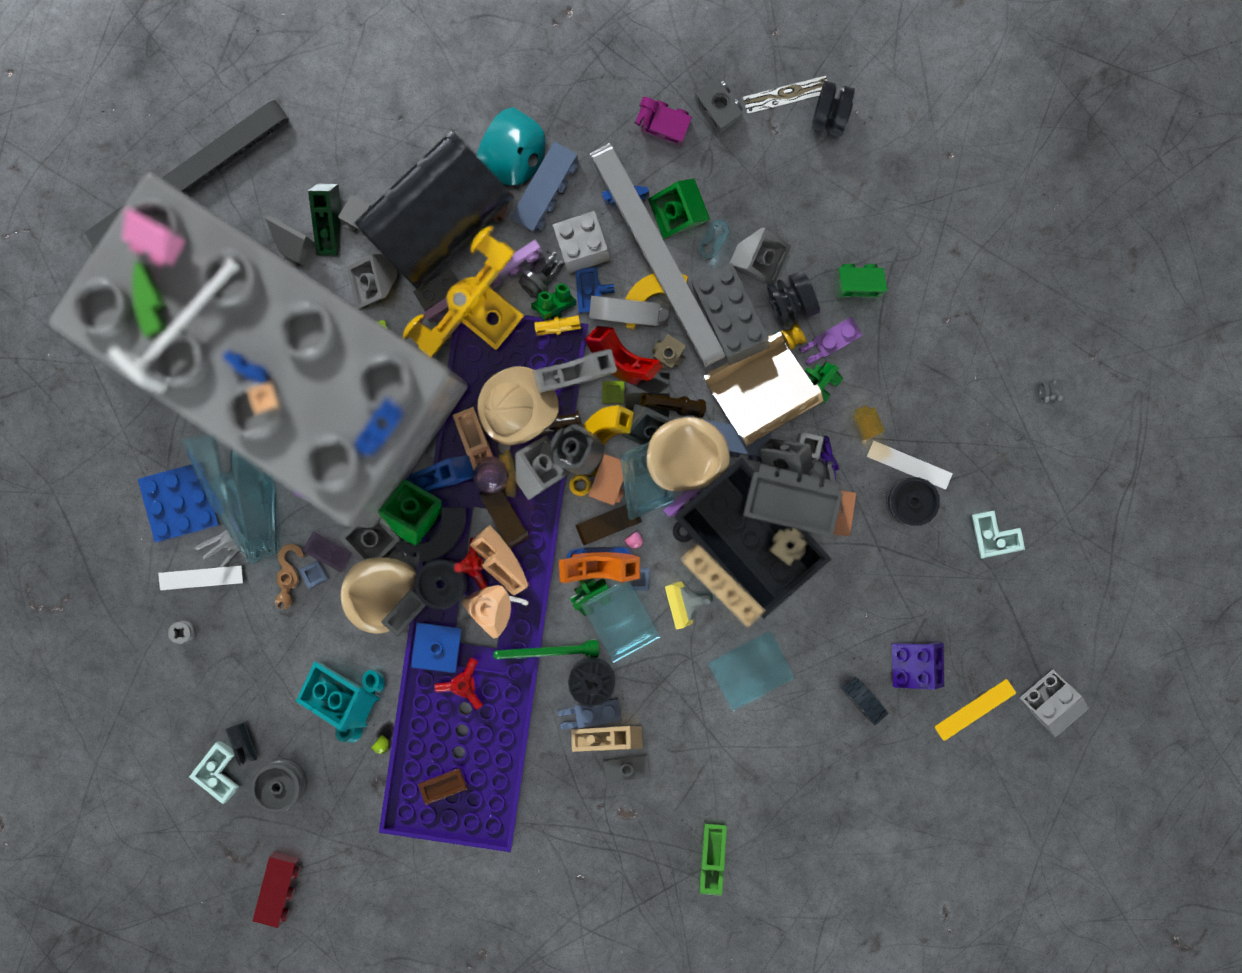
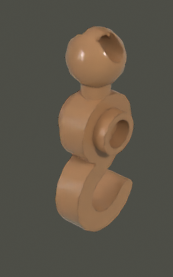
[275,544,306,609]

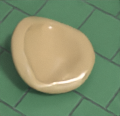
[477,366,559,445]
[647,417,730,491]
[341,557,417,634]

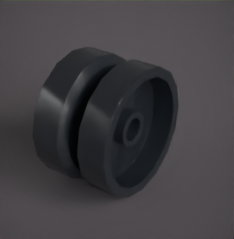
[811,80,855,137]
[886,477,940,526]
[415,558,468,609]

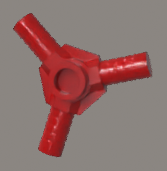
[454,537,487,590]
[435,658,483,710]

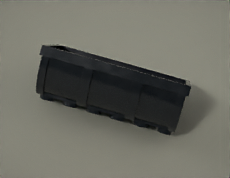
[354,130,514,289]
[674,457,832,619]

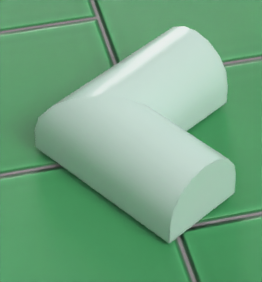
[971,511,1025,559]
[189,741,239,804]

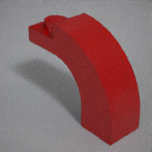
[584,326,662,385]

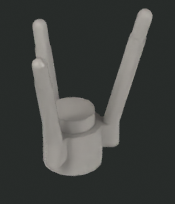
[195,528,244,567]

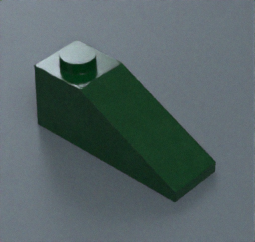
[308,184,341,256]

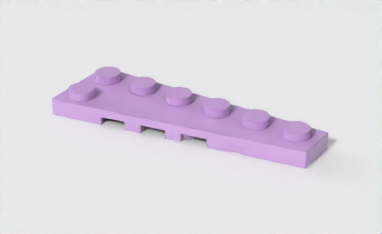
[423,240,543,323]

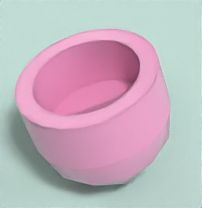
[624,530,643,549]

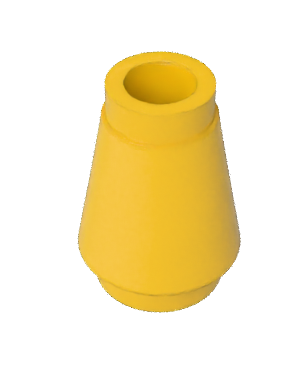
[569,475,591,496]

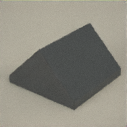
[625,373,670,417]
[622,404,672,448]

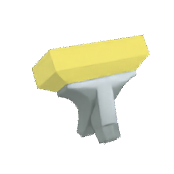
[665,581,714,630]

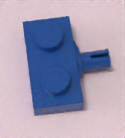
[575,267,615,314]

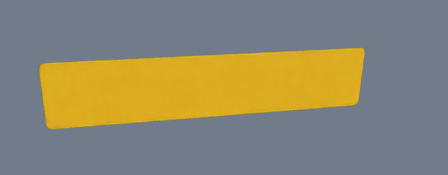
[935,679,1016,741]

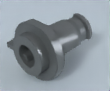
[518,249,565,298]

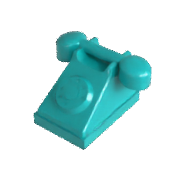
[296,661,385,743]

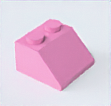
[123,208,186,266]

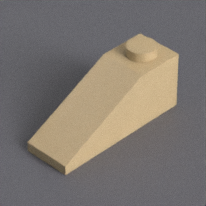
[571,726,643,752]

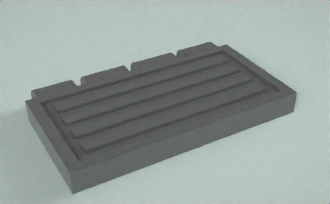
[743,464,843,537]

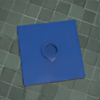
[411,622,462,673]

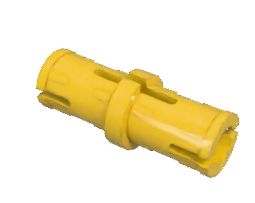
[534,315,581,336]

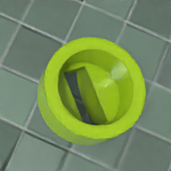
[371,735,390,754]

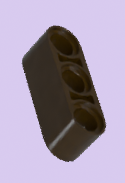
[478,482,530,549]
[575,502,642,546]

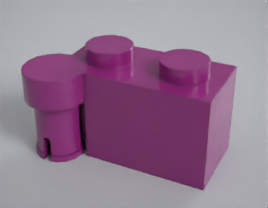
[634,97,692,146]

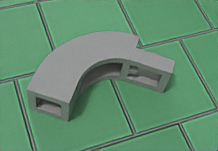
[589,296,670,326]
[533,349,617,393]

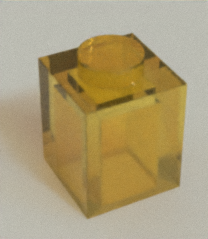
[851,405,885,441]

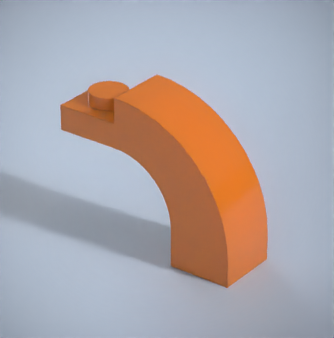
[559,552,640,583]

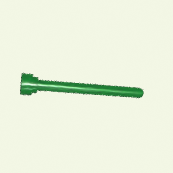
[493,640,599,659]

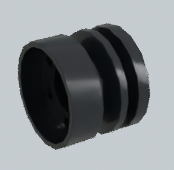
[767,270,820,328]
[568,657,616,707]

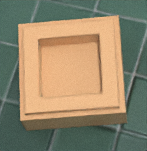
[248,383,280,414]

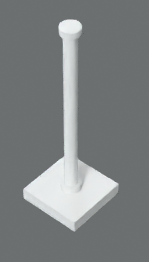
[108,258,240,393]

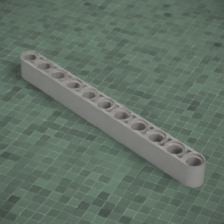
[590,143,726,367]

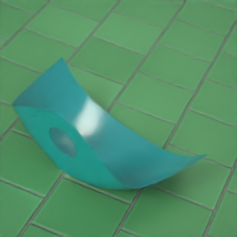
[476,107,545,185]

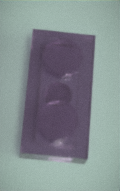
[302,532,352,572]

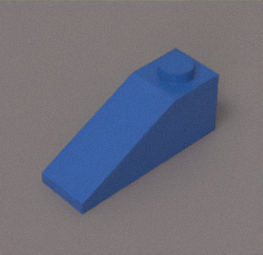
[407,455,475,493]

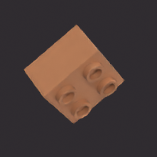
[589,454,632,505]

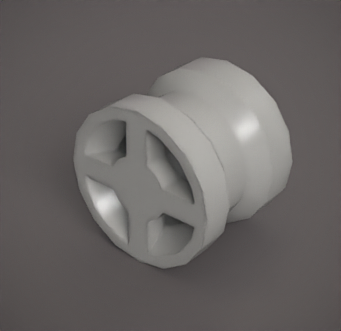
[168,621,195,644]

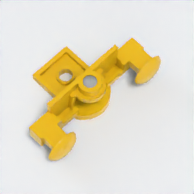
[402,226,525,357]

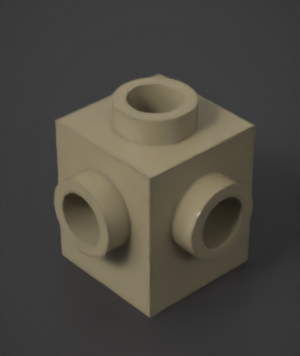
[652,334,686,371]
[770,528,806,565]

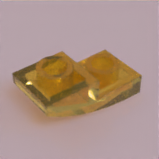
[498,449,517,497]

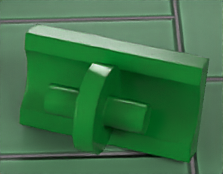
[531,283,576,320]
[805,362,843,403]
[570,578,612,616]

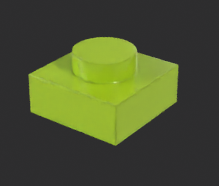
[602,381,625,404]

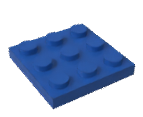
[138,462,220,542]

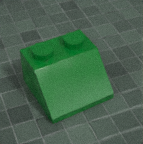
[648,178,710,240]
[836,264,887,297]
[378,479,442,546]

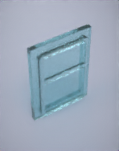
[620,442,674,520]
[581,581,660,662]
[708,631,795,711]

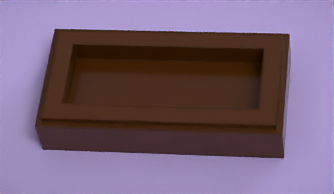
[418,767,468,805]

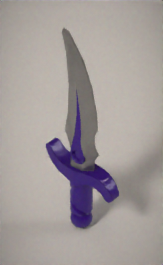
[820,436,844,516]

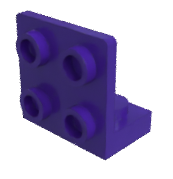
[892,642,945,690]

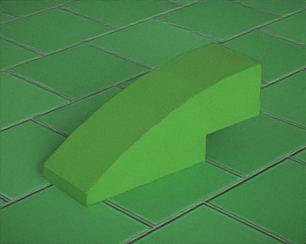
[133,261,168,340]
[699,824,727,896]

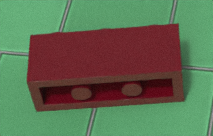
[252,852,301,928]

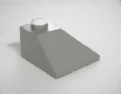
[265,215,315,266]
[729,228,791,284]
[347,254,398,309]
[516,435,571,500]

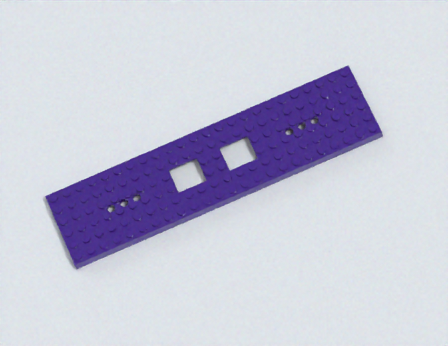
[379,312,589,852]

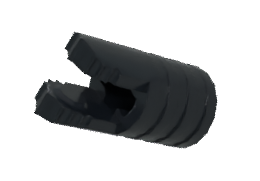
[225,722,257,766]

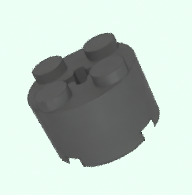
[551,425,604,475]

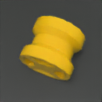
[781,323,807,350]

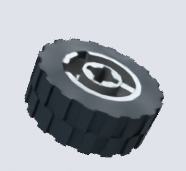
[842,677,889,726]

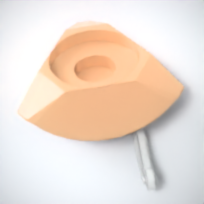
[462,585,529,638]

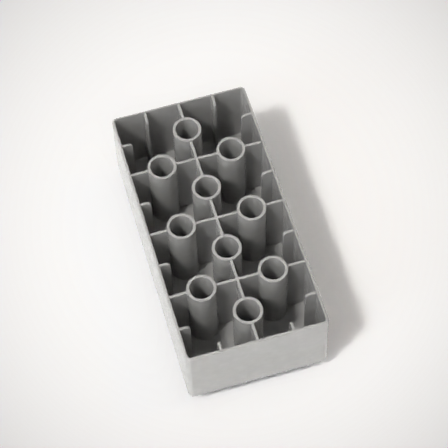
[49,173,468,528]

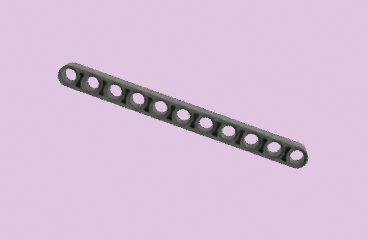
[81,100,289,254]

